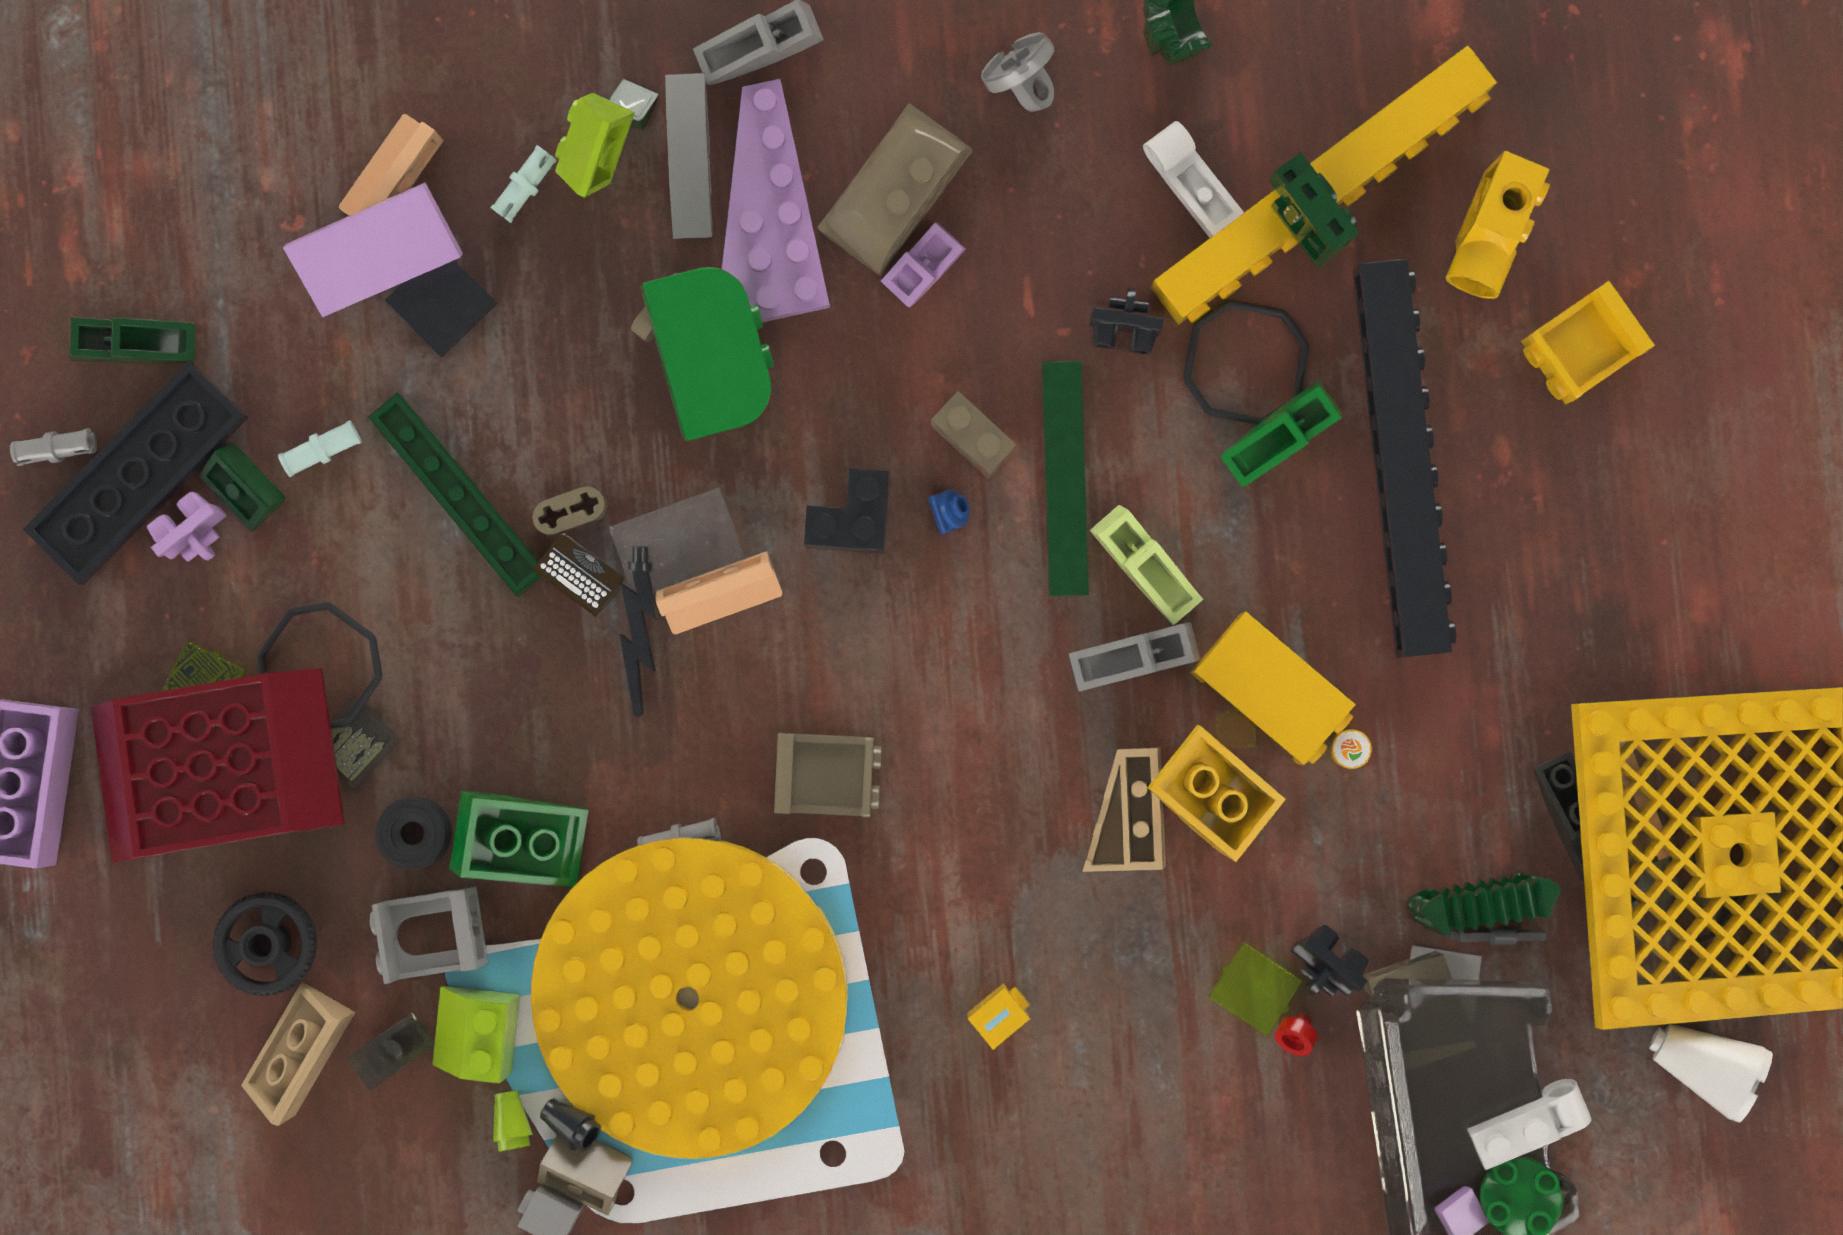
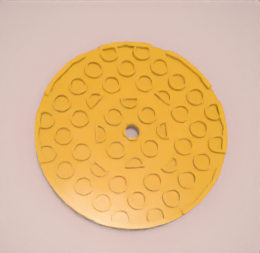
[531,837,848,1159]

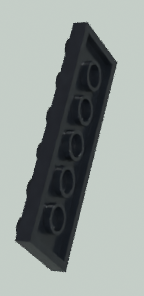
[23,362,249,585]

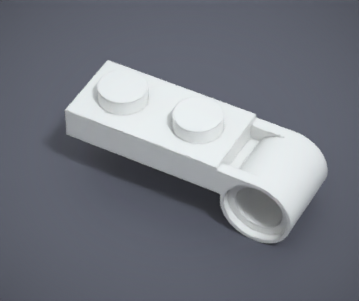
[1143,121,1244,238]
[1467,1079,1591,1170]

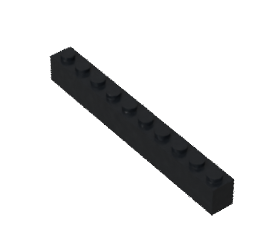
[1353,259,1456,658]

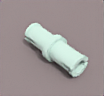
[490,145,557,223]
[278,420,362,477]

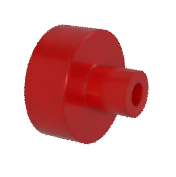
[1274,1013,1318,1056]

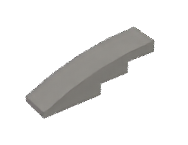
[665,73,713,239]

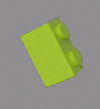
[555,93,635,198]
[433,985,520,1084]

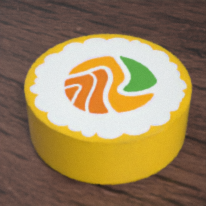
[1330,729,1372,769]

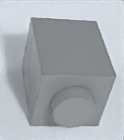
[517,1184,584,1235]

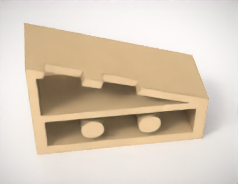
[1082,747,1166,872]

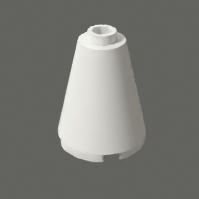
[1649,1024,1773,1123]

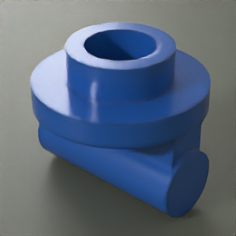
[927,489,970,535]

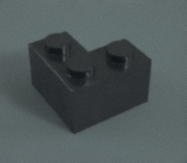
[804,468,890,554]

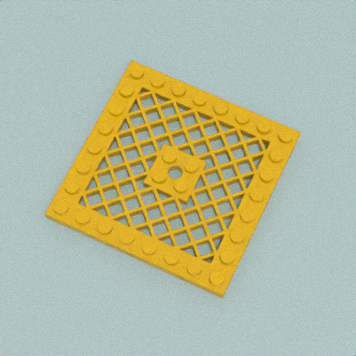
[1571,687,1843,1030]

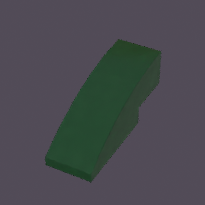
[69,317,195,364]

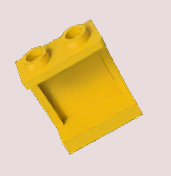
[1521,281,1655,405]

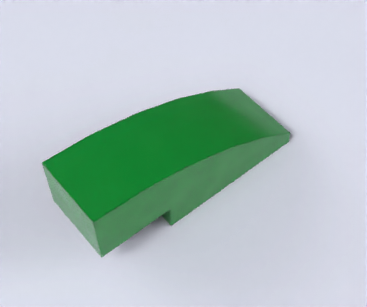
[1220,380,1342,488]

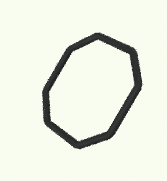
[1183,300,1309,424]
[256,602,383,729]

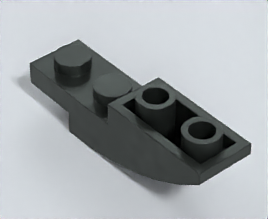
[1533,751,1637,903]

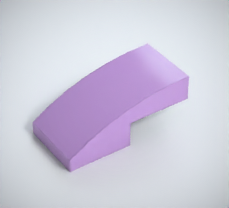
[881,222,966,308]

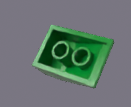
[449,791,588,887]

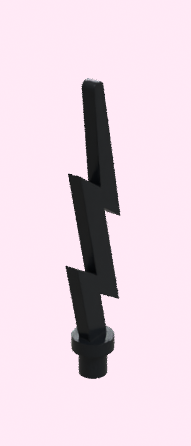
[619,546,659,717]

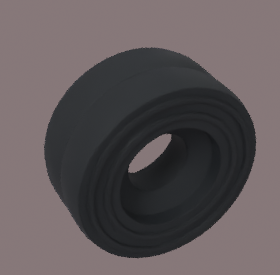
[375,797,452,869]

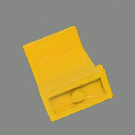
[1190,611,1356,765]

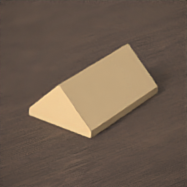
[241,982,355,1126]

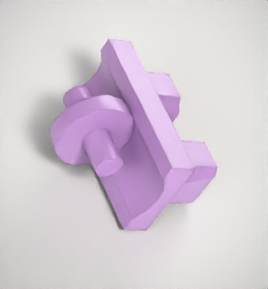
[147,492,227,562]

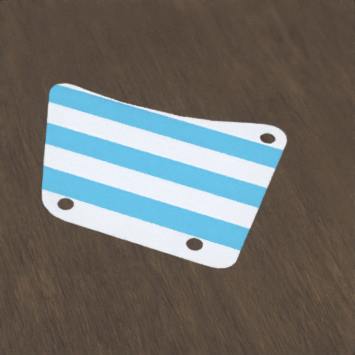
[445,838,905,1223]

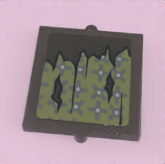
[330,696,402,790]

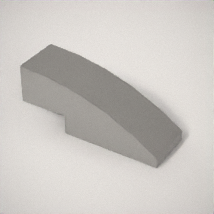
[693,0,824,85]
[1069,622,1201,691]

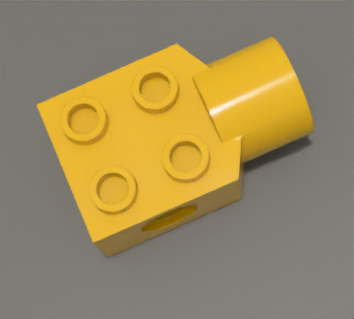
[1446,151,1550,299]

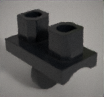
[1089,288,1164,355]
[1290,925,1369,997]

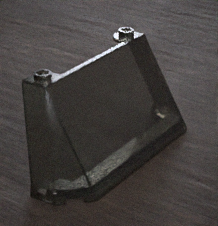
[1356,978,1579,1235]

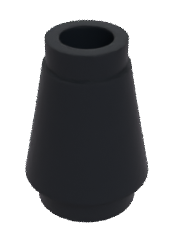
[540,1098,601,1152]

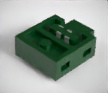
[1269,152,1359,269]

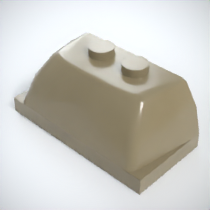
[817,103,972,276]

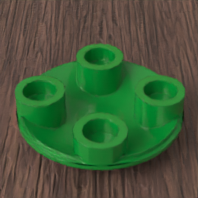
[1480,1157,1563,1235]

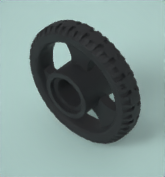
[212,892,318,996]

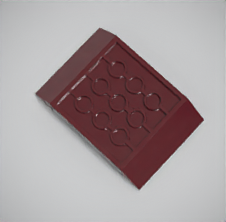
[91,668,345,863]

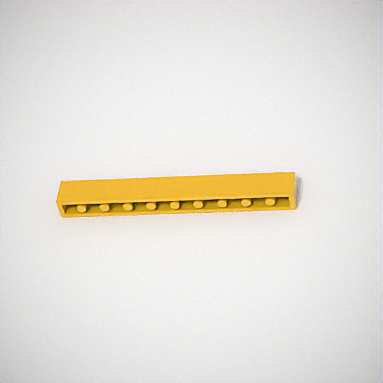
[1151,45,1497,325]

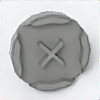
[981,32,1054,112]

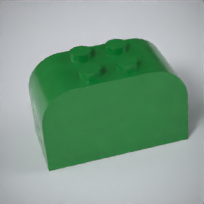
[640,267,774,441]

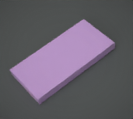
[283,183,463,317]

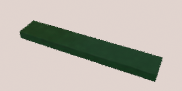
[1042,361,1089,597]
[368,392,542,597]

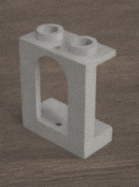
[370,886,488,984]

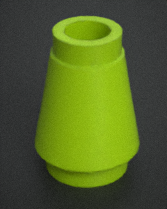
[493,1090,533,1152]

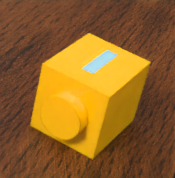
[967,983,1030,1050]

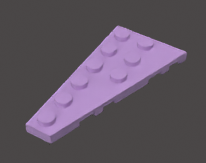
[722,79,830,322]

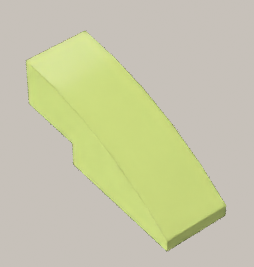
[1089,505,1203,625]

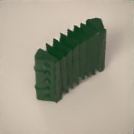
[1406,872,1561,936]

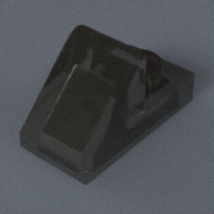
[347,1012,435,1092]

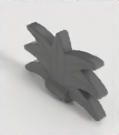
[1447,927,1546,945]

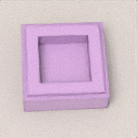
[1434,1186,1489,1235]

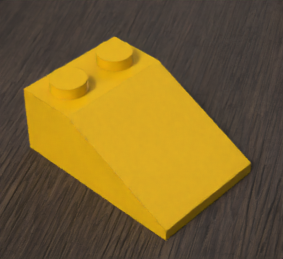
[1147,725,1286,862]

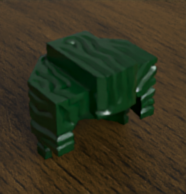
[1143,0,1213,66]

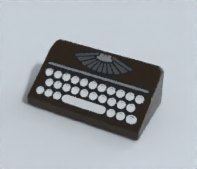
[533,533,624,617]

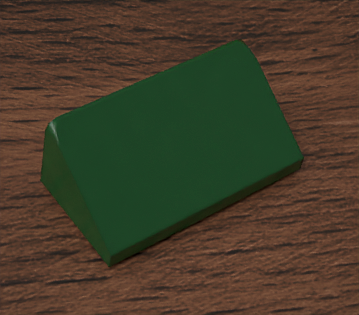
[198,444,286,531]

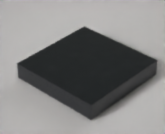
[385,260,498,357]

